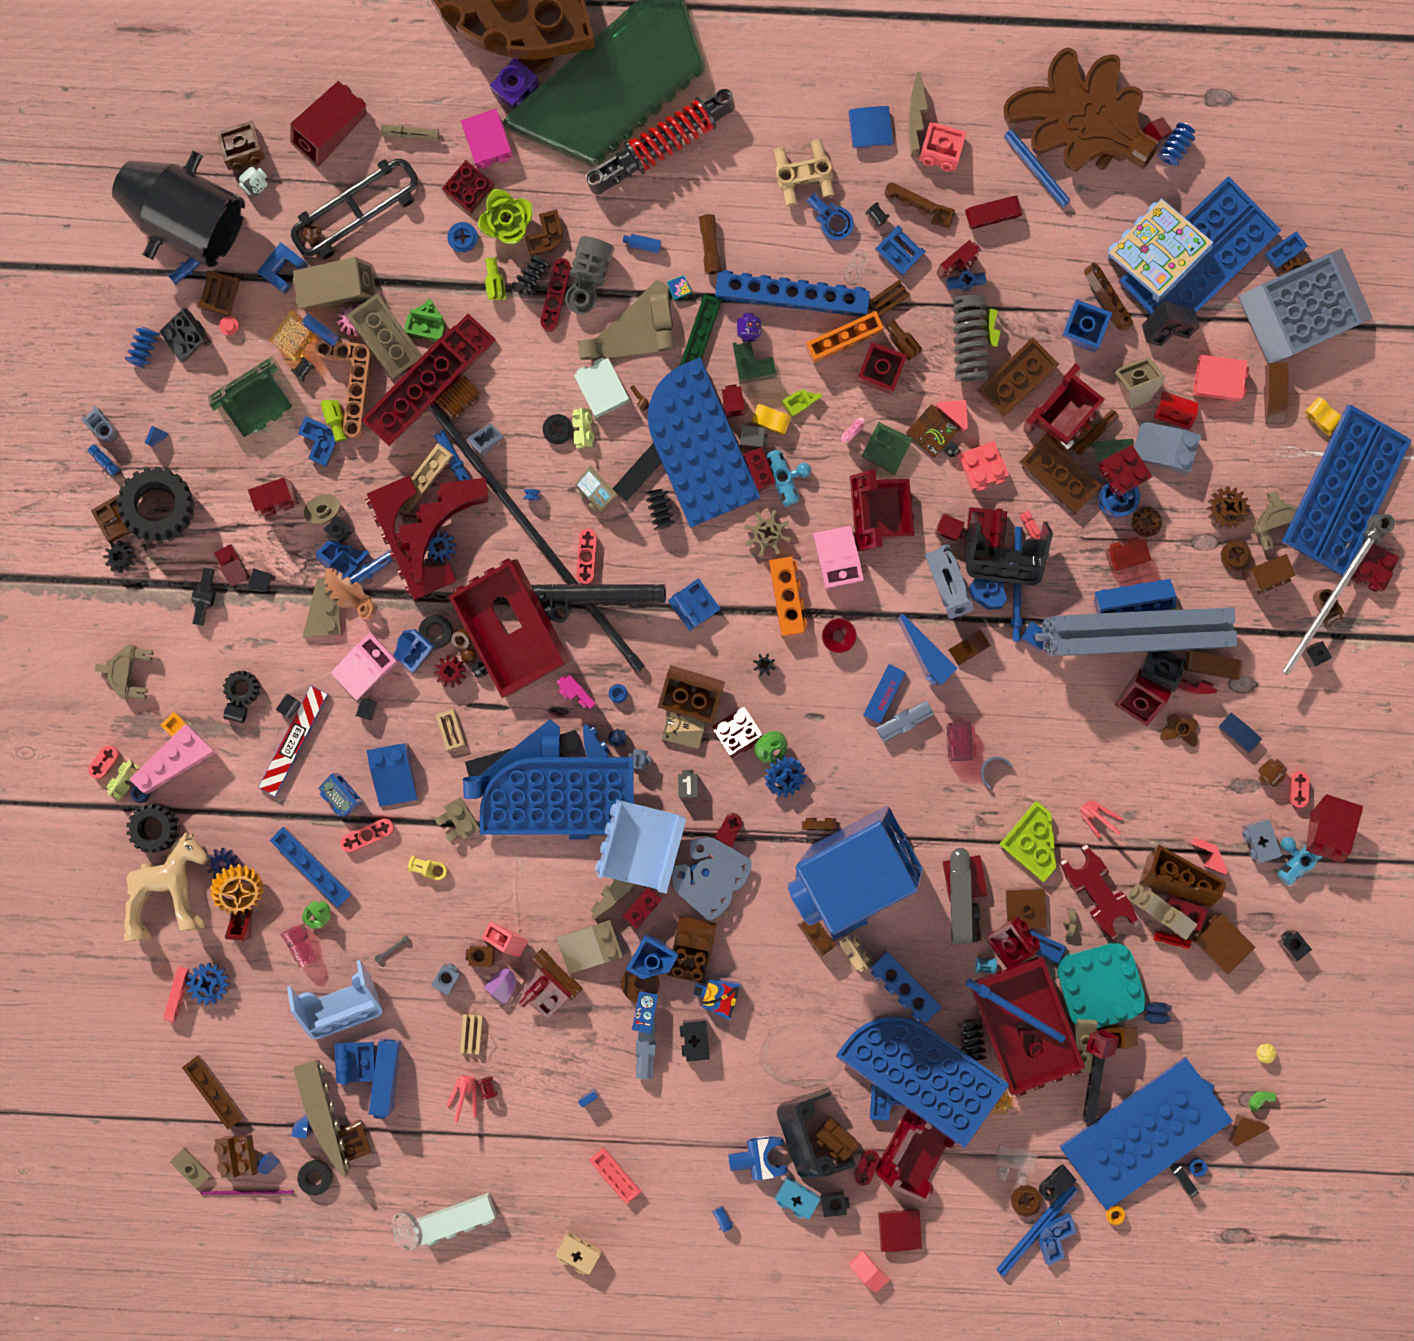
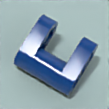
[257,242,309,294]

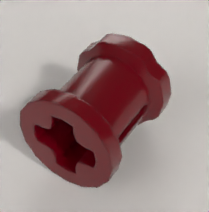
[476,1076,498,1100]

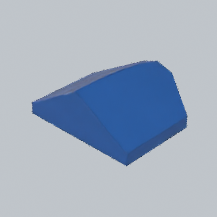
[394,629,434,673]

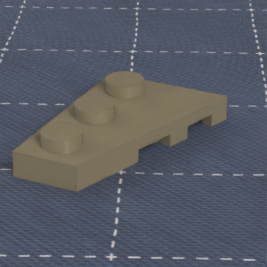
[303,578,342,638]

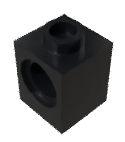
[323,515,354,545]
[1302,641,1332,668]
[1278,930,1312,962]
[821,1191,850,1218]

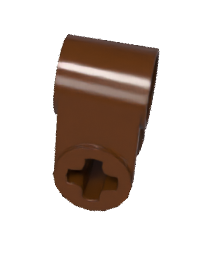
[1313,589,1345,627]

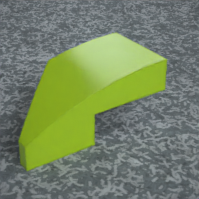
[982,309,1001,347]
[781,389,823,418]

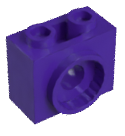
[490,58,539,111]

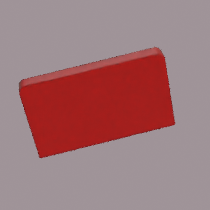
[1154,391,1198,430]

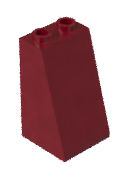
[290,81,367,167]

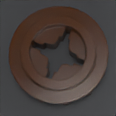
[1131,507,1163,537]
[1220,540,1252,571]
[1011,1185,1042,1216]

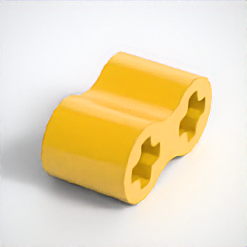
[1305,397,1341,436]
[751,404,791,435]

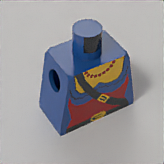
[693,979,740,1020]

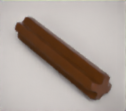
[1073,409,1119,455]

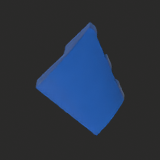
[316,540,370,580]

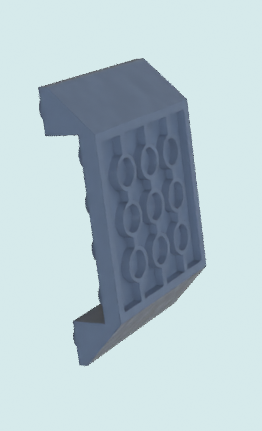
[1238,248,1373,364]

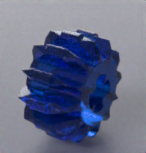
[206,847,240,879]

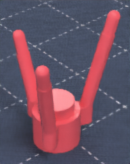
[1080,800,1123,838]
[447,1075,478,1122]

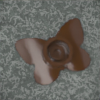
[1160,714,1198,747]

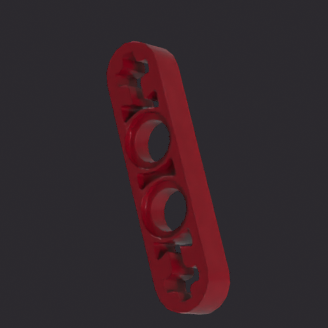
[540,258,571,332]

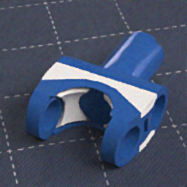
[728,1136,788,1180]

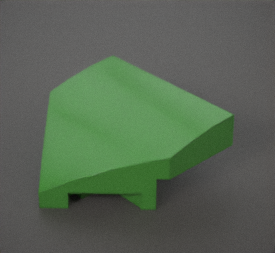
[404,299,445,342]

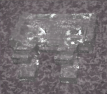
[995,1144,1038,1185]

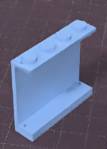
[595,799,686,893]

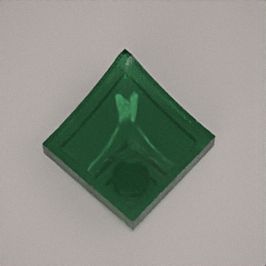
[861,422,913,476]

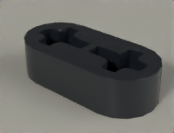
[1170,1163,1199,1199]

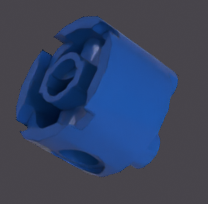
[1098,482,1140,519]

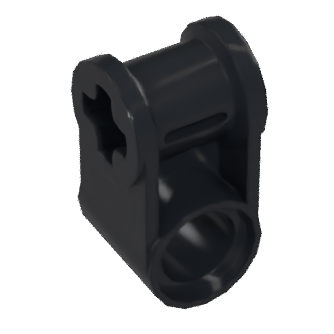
[1039,1164,1076,1200]

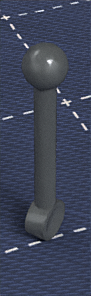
[375,936,409,962]

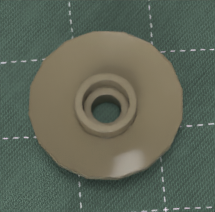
[304,494,341,525]

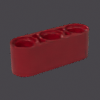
[965,195,1023,229]

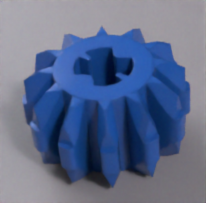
[427,531,457,564]

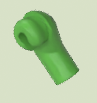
[1249,1091,1276,1111]

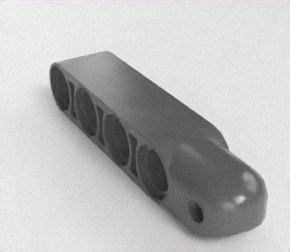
[950,848,972,944]

